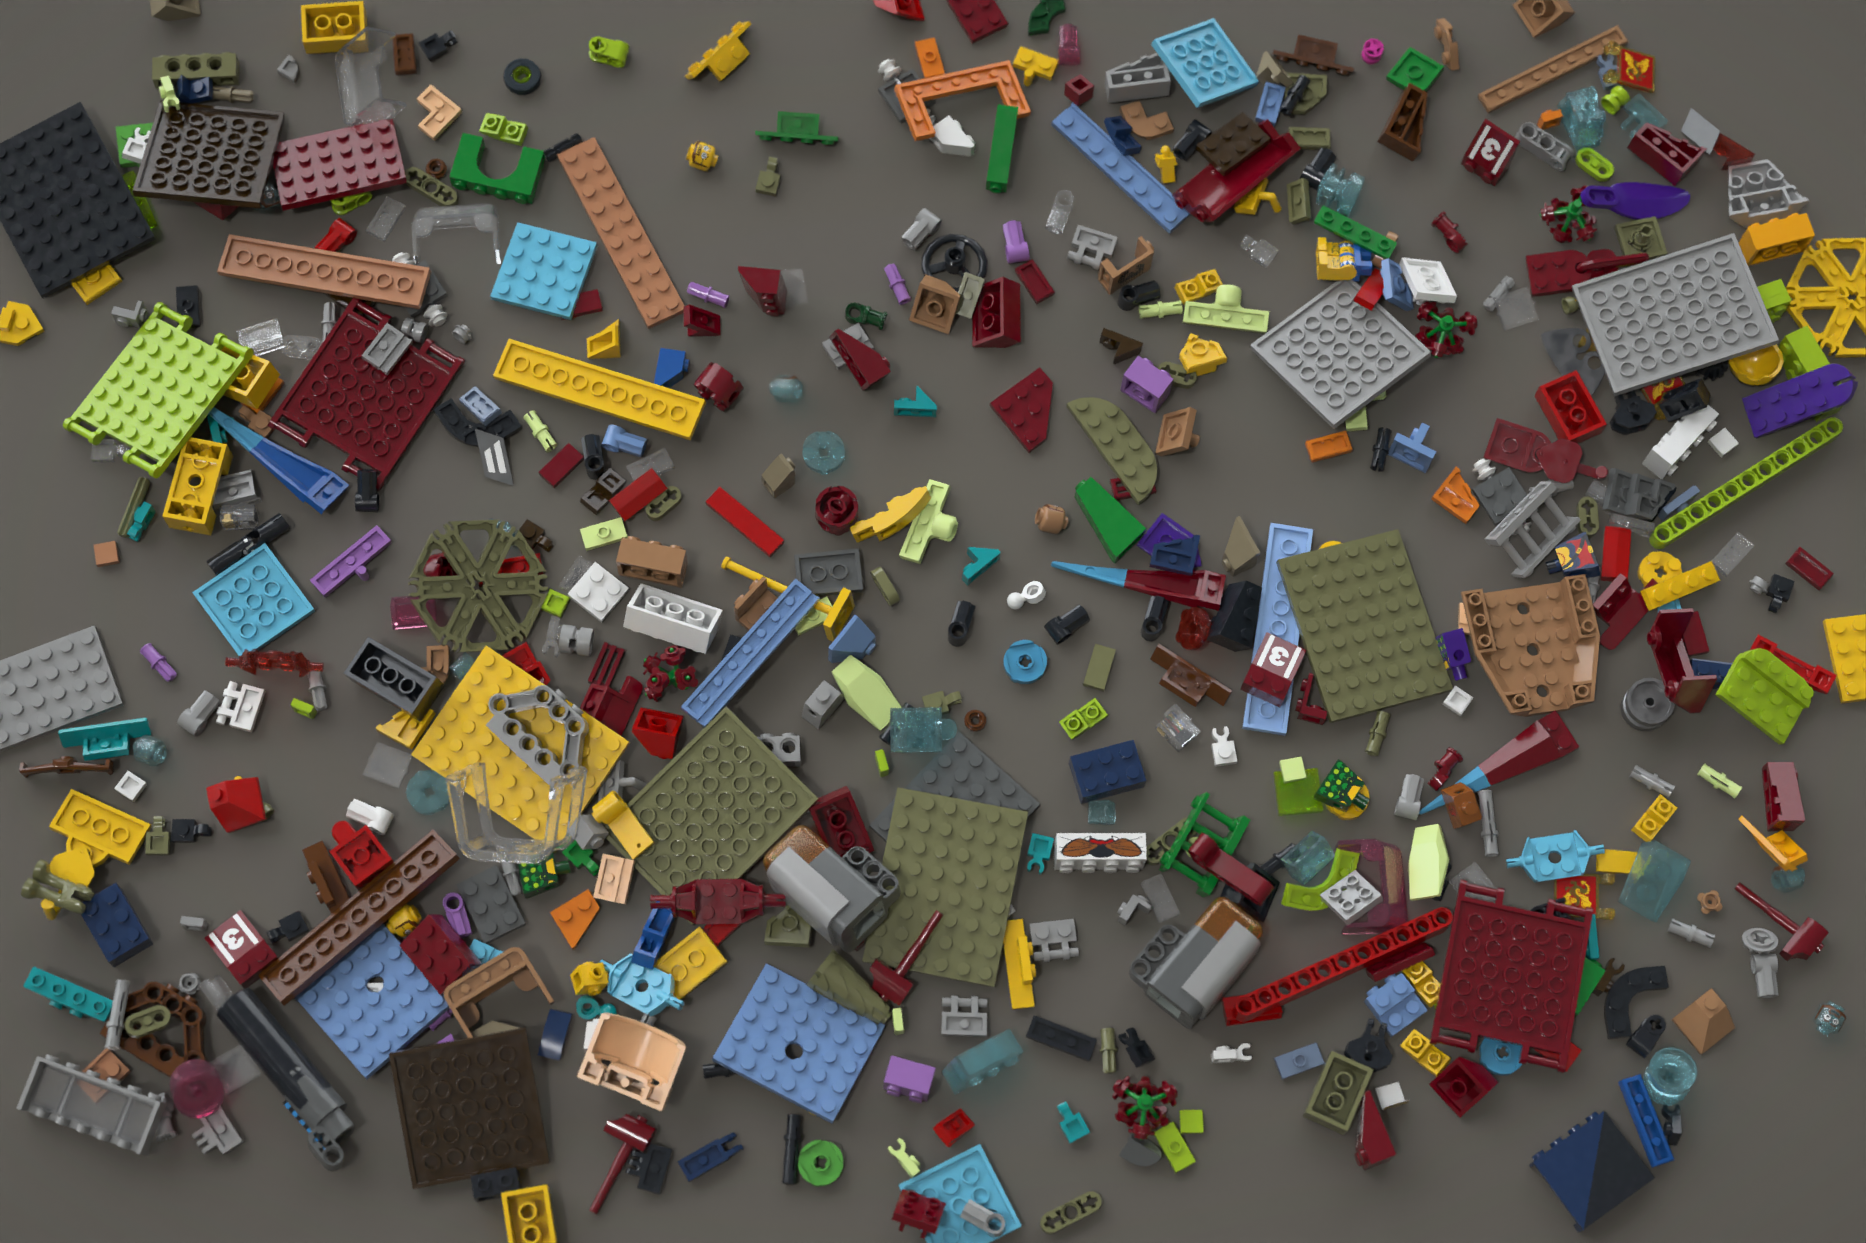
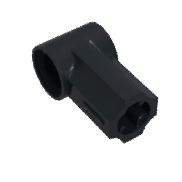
[1173,119,1212,161]
[1299,148,1337,190]
[1117,280,1161,311]
[581,434,606,480]
[355,469,379,512]
[1141,596,1169,642]
[948,600,976,647]
[1044,604,1090,645]

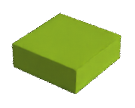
[541,589,570,618]
[290,698,317,719]
[875,749,889,777]
[1179,1110,1203,1134]

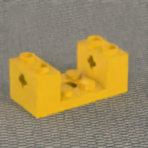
[162,437,233,536]

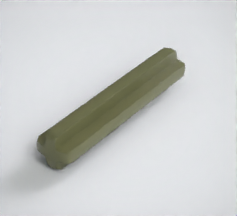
[117,477,150,538]

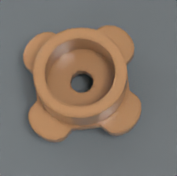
[1697,890,1722,914]

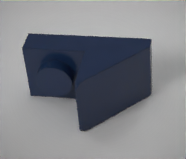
[174,75,213,104]

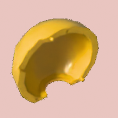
[1728,345,1784,385]

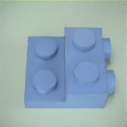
[1364,972,1428,1037]

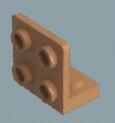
[734,576,777,631]

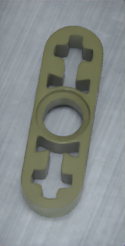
[405,167,458,209]
[1146,817,1197,866]
[1040,1191,1101,1234]

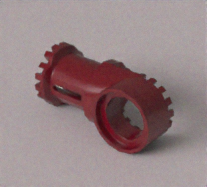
[1431,211,1467,253]
[1427,747,1463,791]

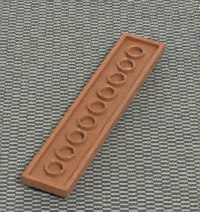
[557,137,684,329]
[217,234,431,309]

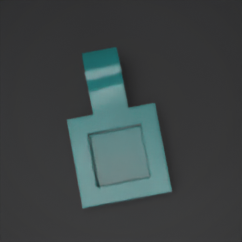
[1057,1101,1090,1144]

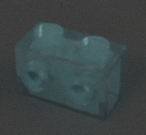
[1281,831,1335,885]

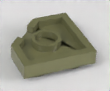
[1284,73,1327,115]
[764,905,812,947]

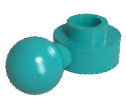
[576,995,617,1019]

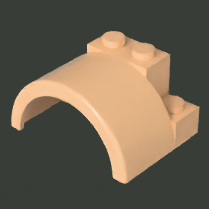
[577,1013,686,1111]

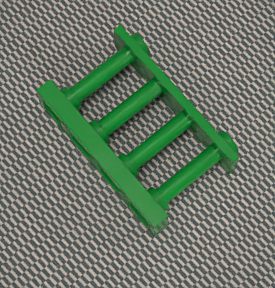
[1159,792,1250,897]

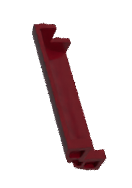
[1172,119,1301,222]

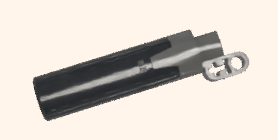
[217,988,354,1171]

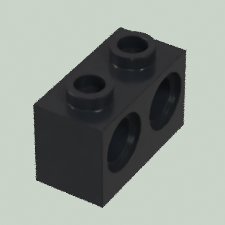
[1659,378,1711,422]
[470,1167,521,1202]

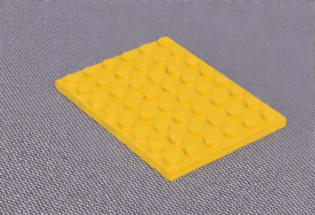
[411,646,630,853]

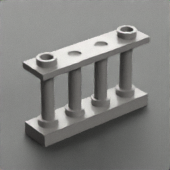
[1484,481,1581,578]

